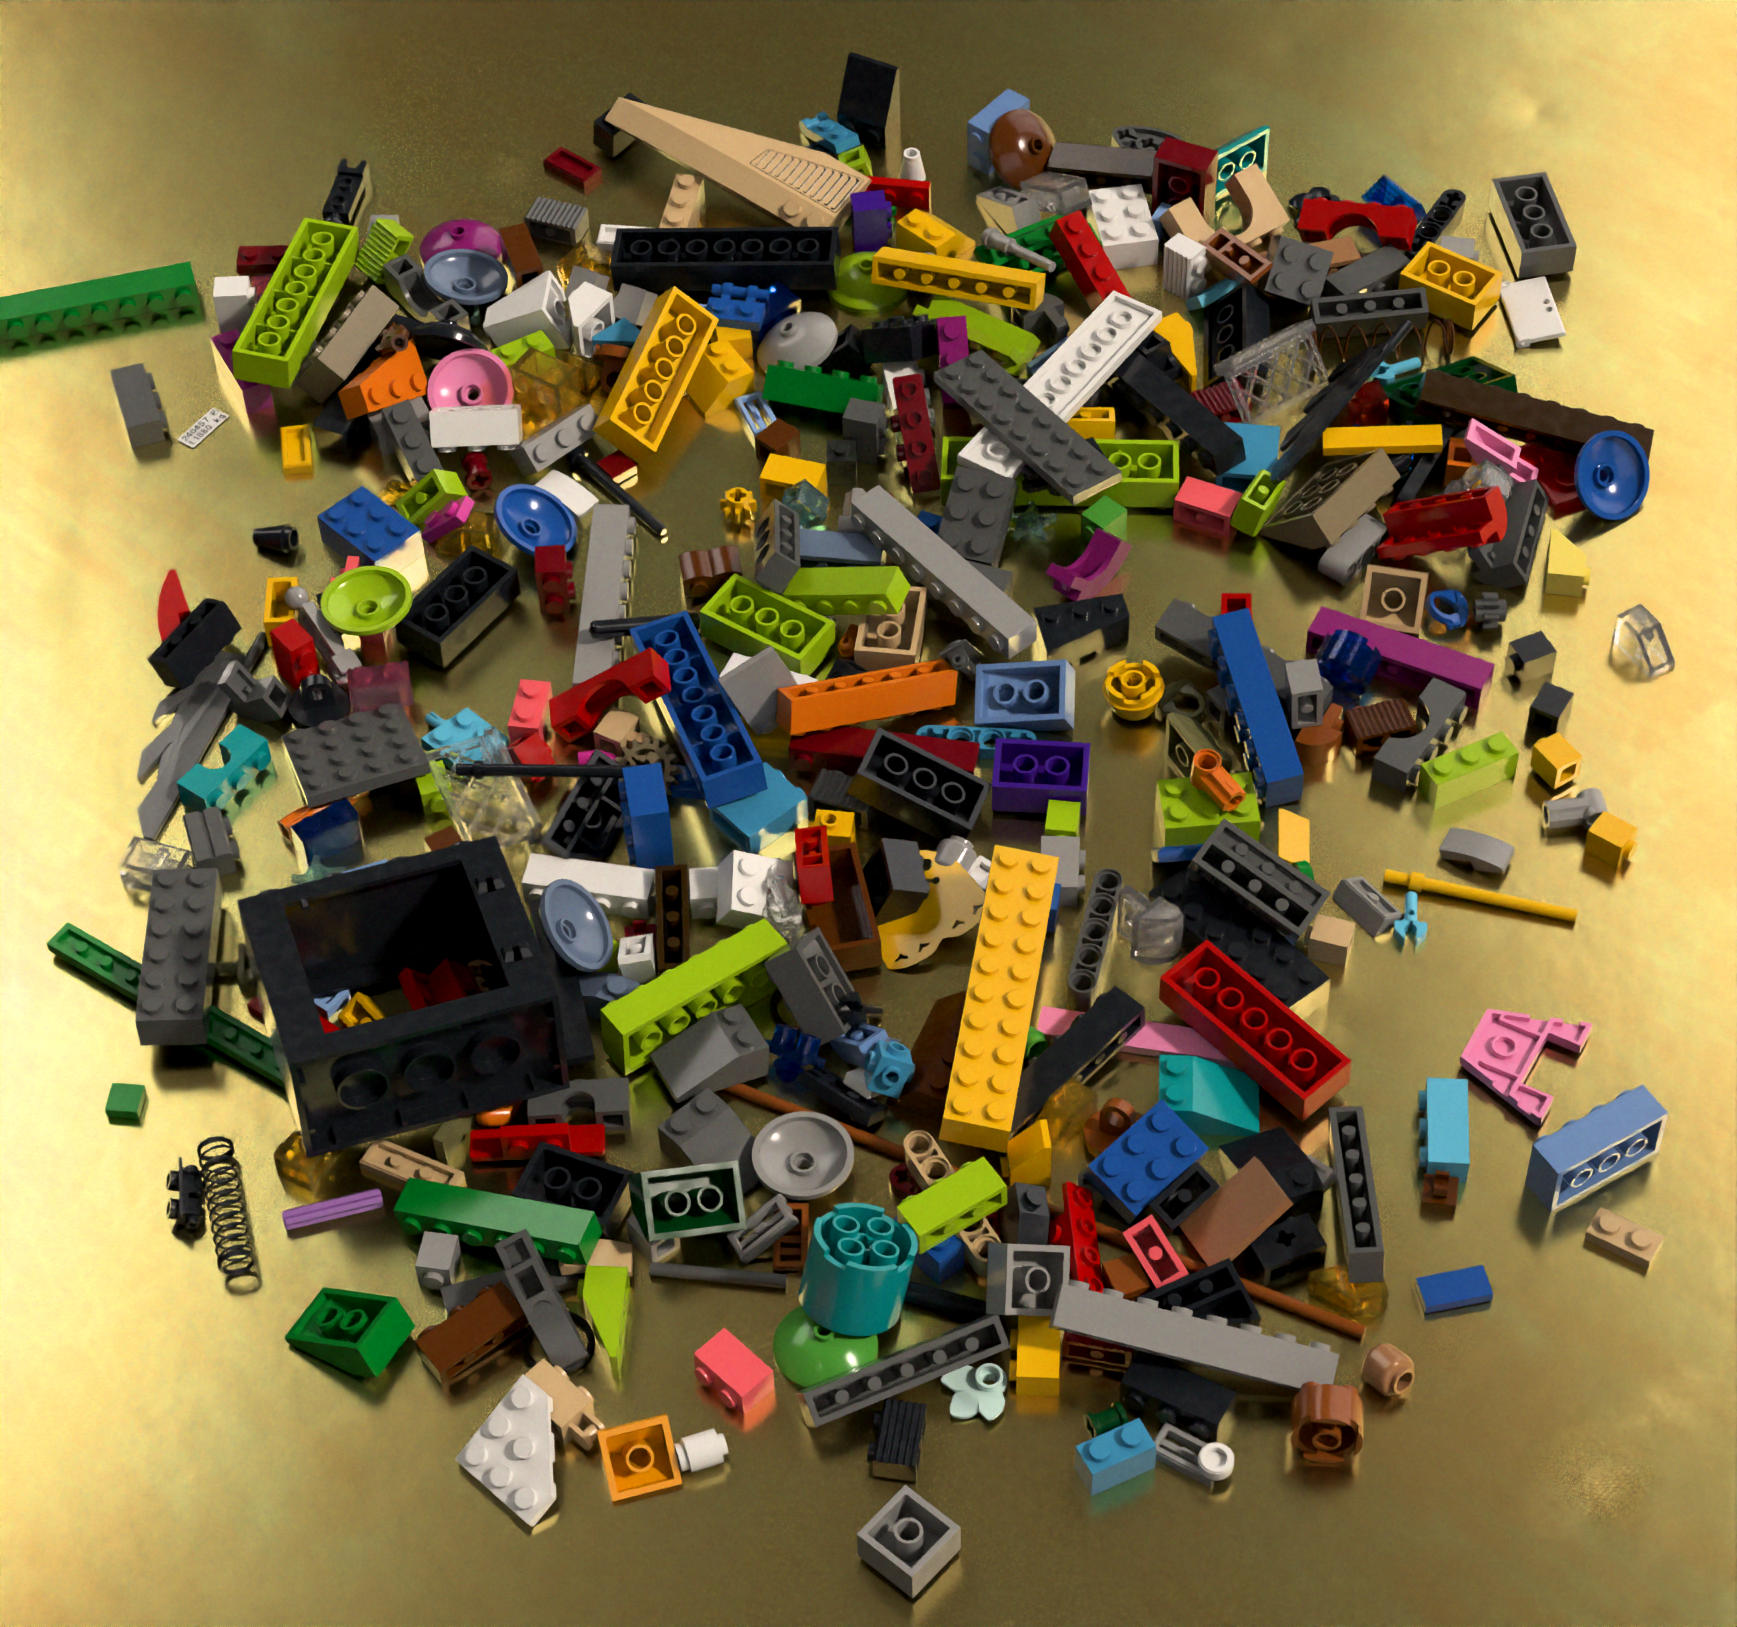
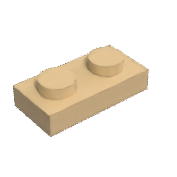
[1584,1207,1664,1269]

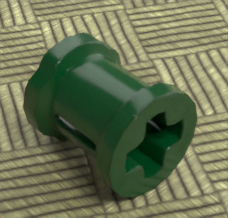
[1083,1401,1129,1439]

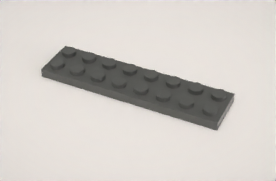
[934,350,1122,506]

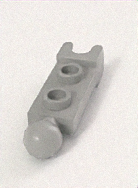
[285,586,362,686]

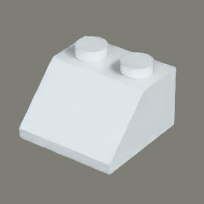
[568,281,615,369]

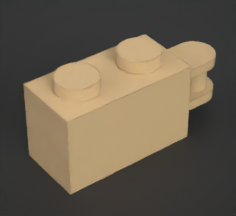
[512,1359,606,1450]

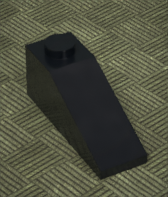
[996,1182,1050,1245]

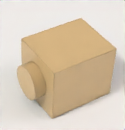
[1303,914,1356,967]

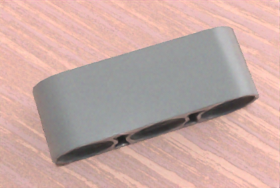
[1318,514,1390,585]

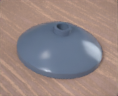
[424,249,508,306]
[539,879,613,972]

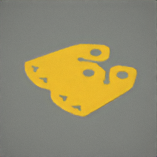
[877,850,985,970]

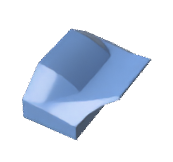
[829,1024,901,1067]

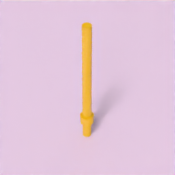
[1383,869,1578,922]

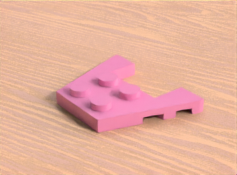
[1459,1009,1592,1126]

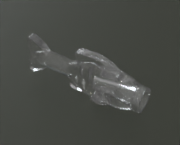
[762,876,807,944]

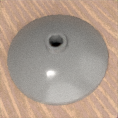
[757,312,838,373]
[752,1111,854,1200]

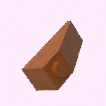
[1201,227,1273,285]

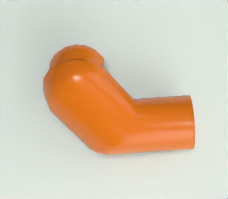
[837,624,859,658]
[476,1101,523,1127]

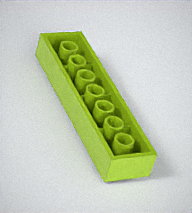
[232,217,359,389]
[941,436,1179,508]

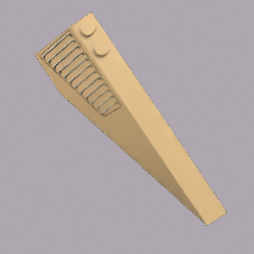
[604,97,872,232]

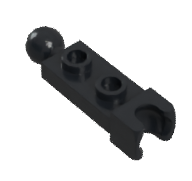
[322,158,370,224]

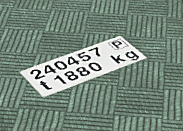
[177,407,229,448]

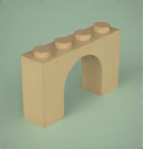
[1159,163,1290,274]

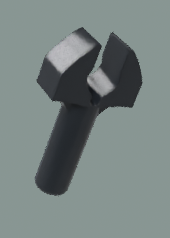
[839,991,883,1027]

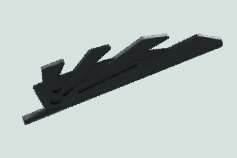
[1271,319,1413,485]

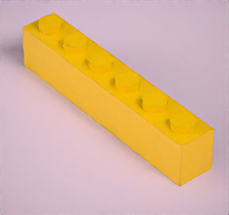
[871,246,1046,311]

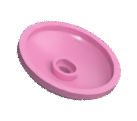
[427,348,514,409]

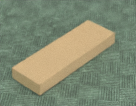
[359,1139,465,1187]

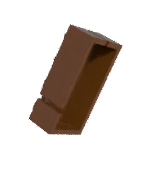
[792,842,882,972]

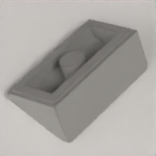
[1332,876,1404,936]

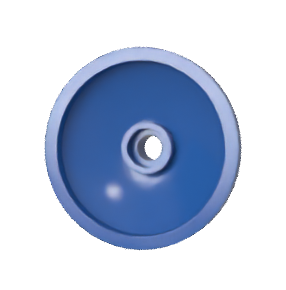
[1574,430,1650,520]
[494,484,577,556]

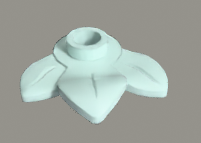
[941,1363,1007,1422]

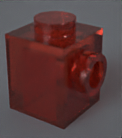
[1347,380,1389,427]

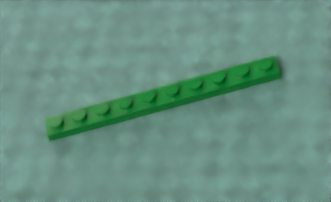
[46,922,285,1088]

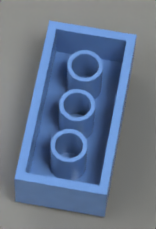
[1525,1084,1668,1212]

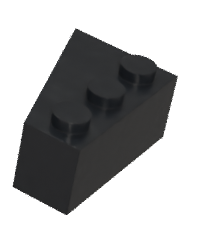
[1033,593,1130,666]
[1134,1258,1261,1329]

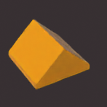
[596,1413,683,1502]

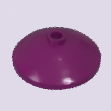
[419,218,502,266]

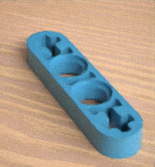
[916,725,1037,759]

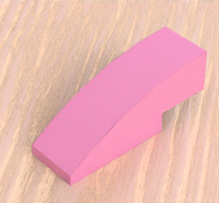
[1463,418,1539,484]

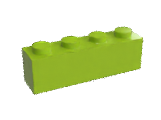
[783,566,911,616]

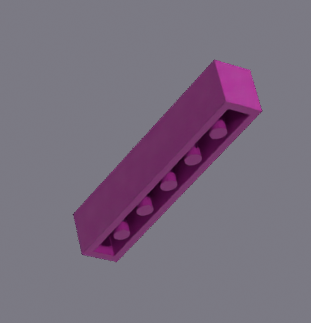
[1306,606,1495,710]

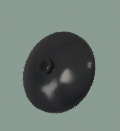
[408,319,488,361]

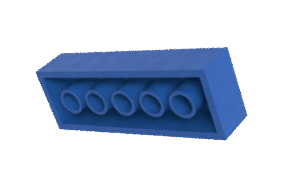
[1207,608,1304,809]

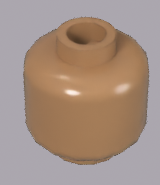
[1361,1343,1415,1396]

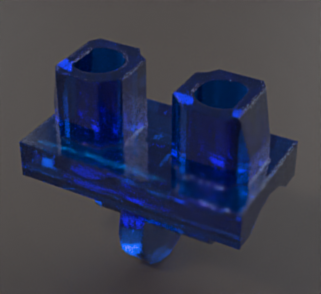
[765,1023,826,1083]

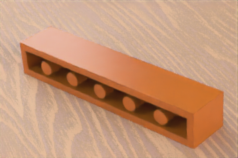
[776,659,958,736]

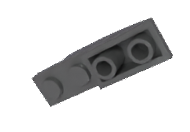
[494,1229,589,1370]

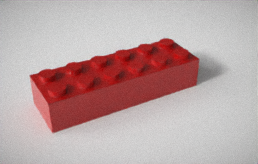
[1159,939,1352,1122]

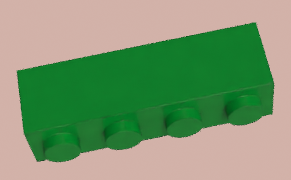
[762,359,885,414]

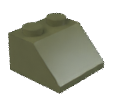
[1164,712,1232,778]

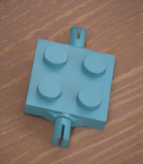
[421,707,509,779]

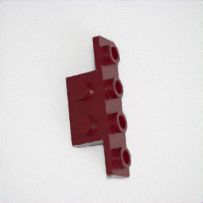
[890,373,941,494]

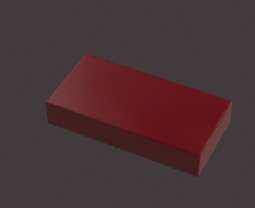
[543,146,602,190]

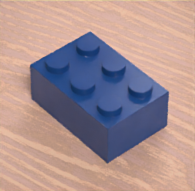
[317,486,424,572]
[618,762,675,870]
[1083,1099,1209,1225]

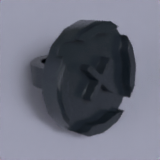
[289,674,351,729]

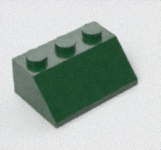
[627,1160,747,1242]

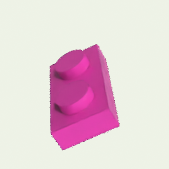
[421,495,475,544]

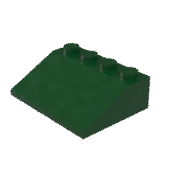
[1372,356,1518,433]

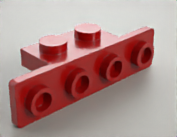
[469,1123,605,1162]
[1047,1181,1104,1293]

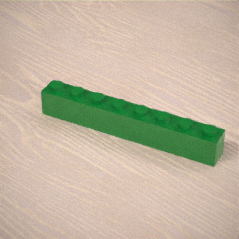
[0,261,200,342]

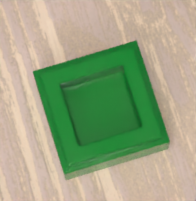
[104,1082,147,1119]

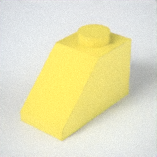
[1544,529,1591,597]

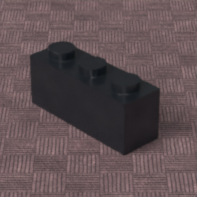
[147,598,242,690]
[1120,1351,1236,1442]

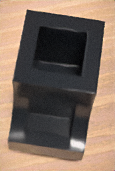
[1135,331,1183,381]

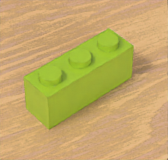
[1418,731,1519,810]
[896,1156,1007,1255]

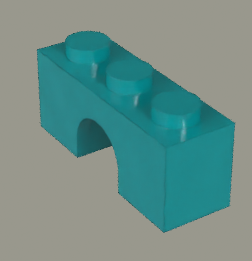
[176,724,272,813]

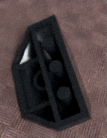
[540,749,626,860]

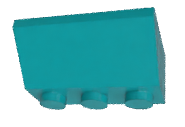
[1214,125,1270,197]

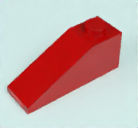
[794,825,834,906]

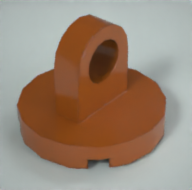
[592,343,631,394]
[1083,1097,1142,1158]

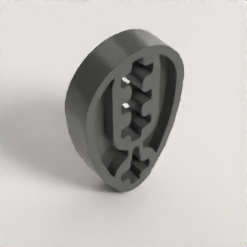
[1111,126,1183,151]

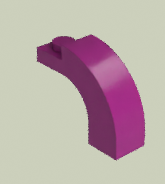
[1046,528,1132,601]

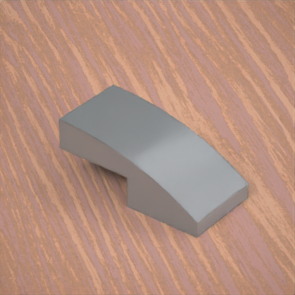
[1439,827,1515,873]

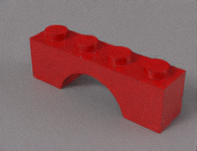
[1297,197,1417,251]
[549,647,671,743]

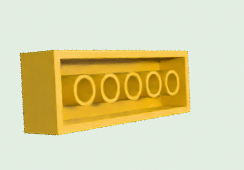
[592,286,719,463]

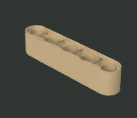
[904,1130,1001,1278]

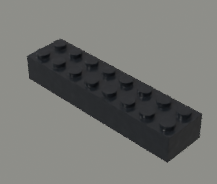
[610,227,841,291]

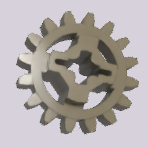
[615,736,682,796]

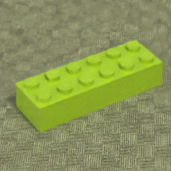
[600,918,788,1076]

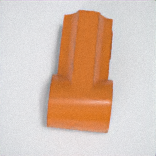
[1190,749,1246,812]

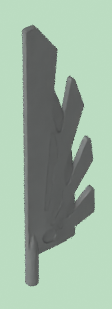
[137,632,267,842]

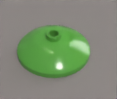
[773,1305,878,1390]

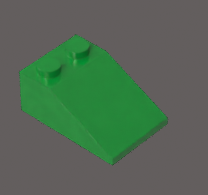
[284,1287,416,1378]

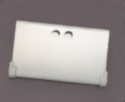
[1500,276,1566,348]

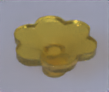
[378,480,412,508]

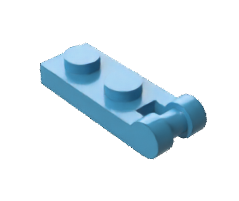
[799,111,860,154]

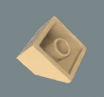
[1360,564,1429,634]

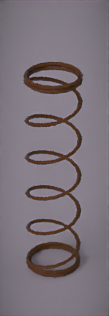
[1306,318,1455,364]

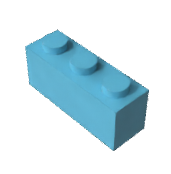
[1418,1077,1470,1183]

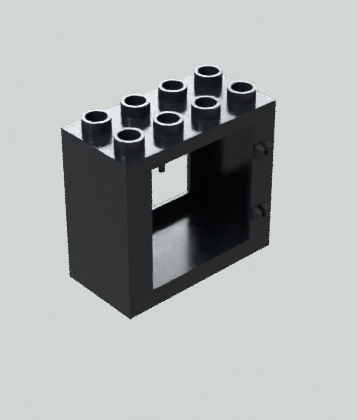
[237,835,570,1158]

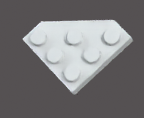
[455,1374,556,1527]

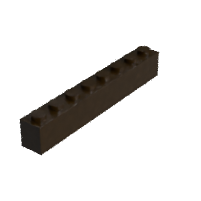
[1413,369,1654,461]

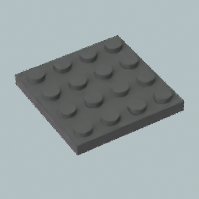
[281,702,431,808]

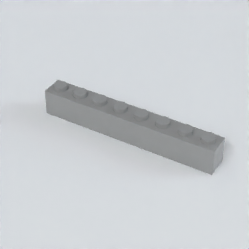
[851,485,1037,659]
[572,504,636,704]
[1049,1279,1340,1392]

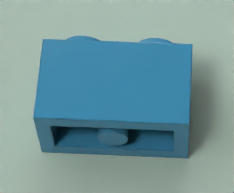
[1074,1418,1156,1496]

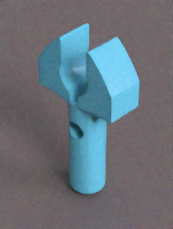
[1369,357,1421,386]
[1393,891,1427,947]

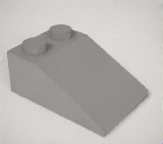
[718,645,799,736]

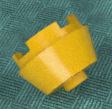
[1102,660,1164,721]

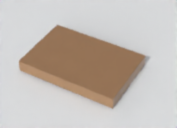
[1180,1156,1293,1267]

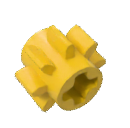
[720,487,757,524]

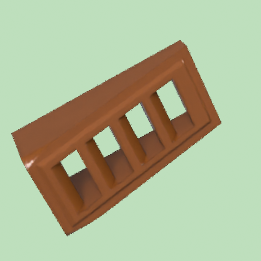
[773,1203,809,1271]

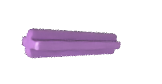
[282,1188,383,1230]

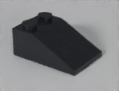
[837,52,901,150]
[1218,1126,1324,1227]

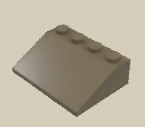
[1258,448,1401,549]

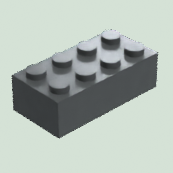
[1488,172,1577,279]

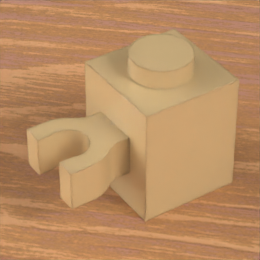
[593,706,652,758]

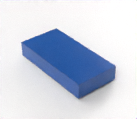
[1415,1265,1493,1313]

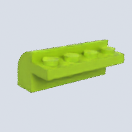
[912,294,1041,376]

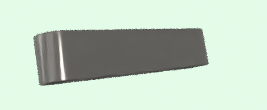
[1067,868,1123,1012]

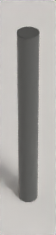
[649,1262,788,1288]

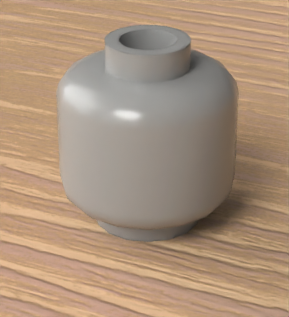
[930,836,977,881]

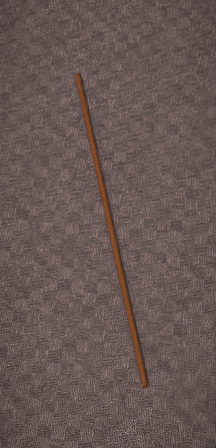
[721,1083,1367,1339]

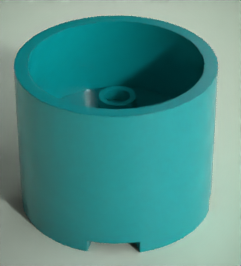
[798,1202,918,1336]

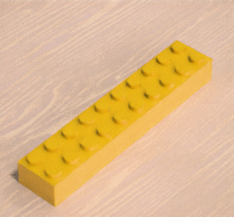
[938,845,1059,1153]

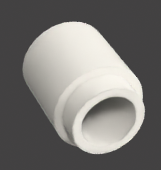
[674,1428,729,1473]

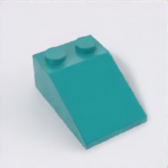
[1158,1055,1259,1136]

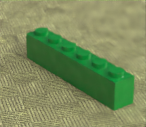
[393,1177,602,1265]

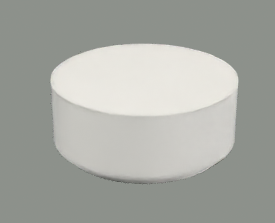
[1198,1442,1234,1481]

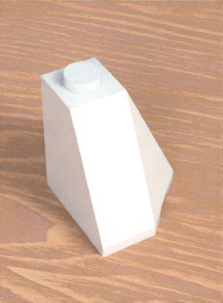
[483,270,572,350]

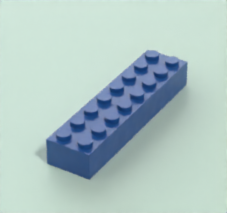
[629,610,768,809]

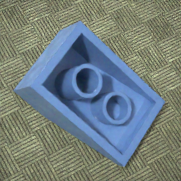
[974,659,1075,731]

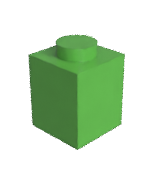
[1081,495,1127,542]

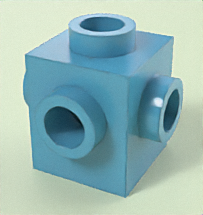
[864,1040,915,1099]

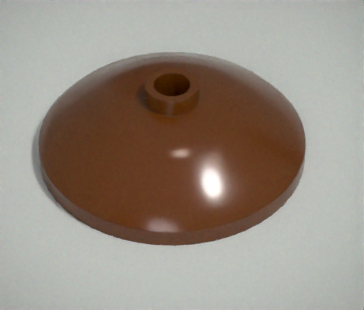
[989,109,1056,192]

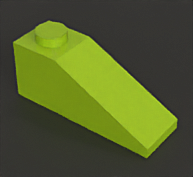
[577,1265,630,1376]

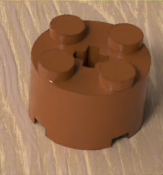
[1290,1381,1364,1464]

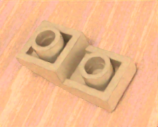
[559,1239,633,1277]

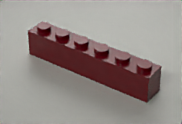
[788,726,980,776]

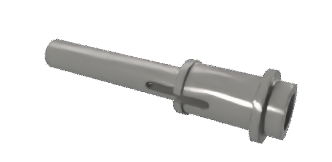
[981,227,1056,272]

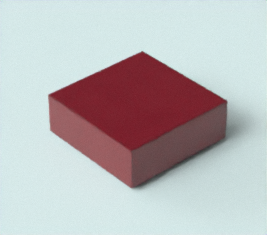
[596,450,637,484]

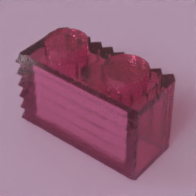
[347,660,415,713]

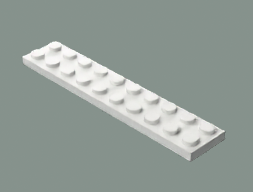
[957,290,1163,479]

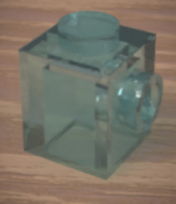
[781,479,830,529]

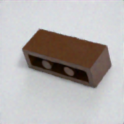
[415,1280,528,1385]

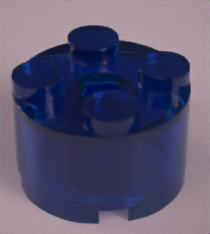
[1314,629,1382,702]

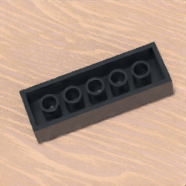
[1147,864,1331,1019]

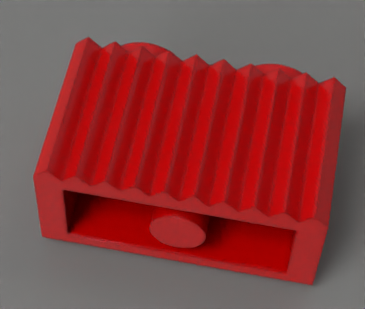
[269,619,321,690]

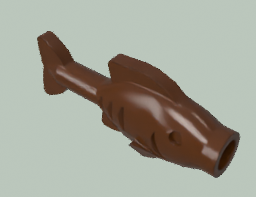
[373,321,410,355]

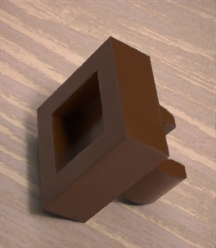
[1421,1170,1459,1214]

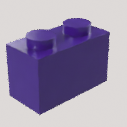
[850,190,893,253]

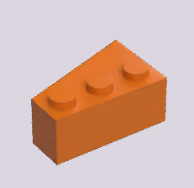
[338,338,428,420]

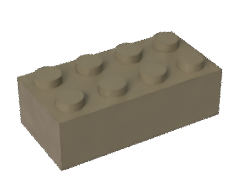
[294,285,400,405]

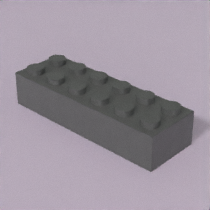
[135,868,223,1046]

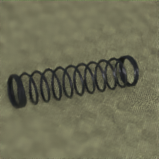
[196,1136,256,1275]

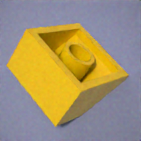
[896,208,975,259]
[684,338,755,418]

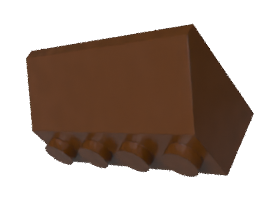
[886,990,967,1122]

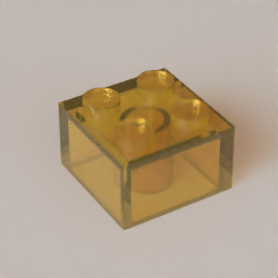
[510,347,582,425]

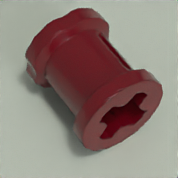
[461,451,493,490]

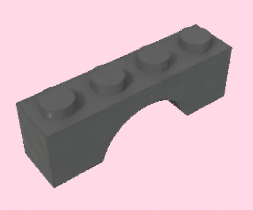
[383,253,471,331]
[1371,677,1468,793]

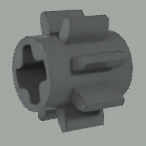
[1473,592,1507,629]

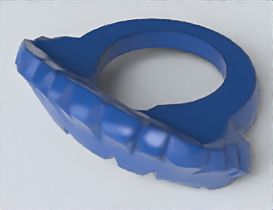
[1425,589,1469,630]

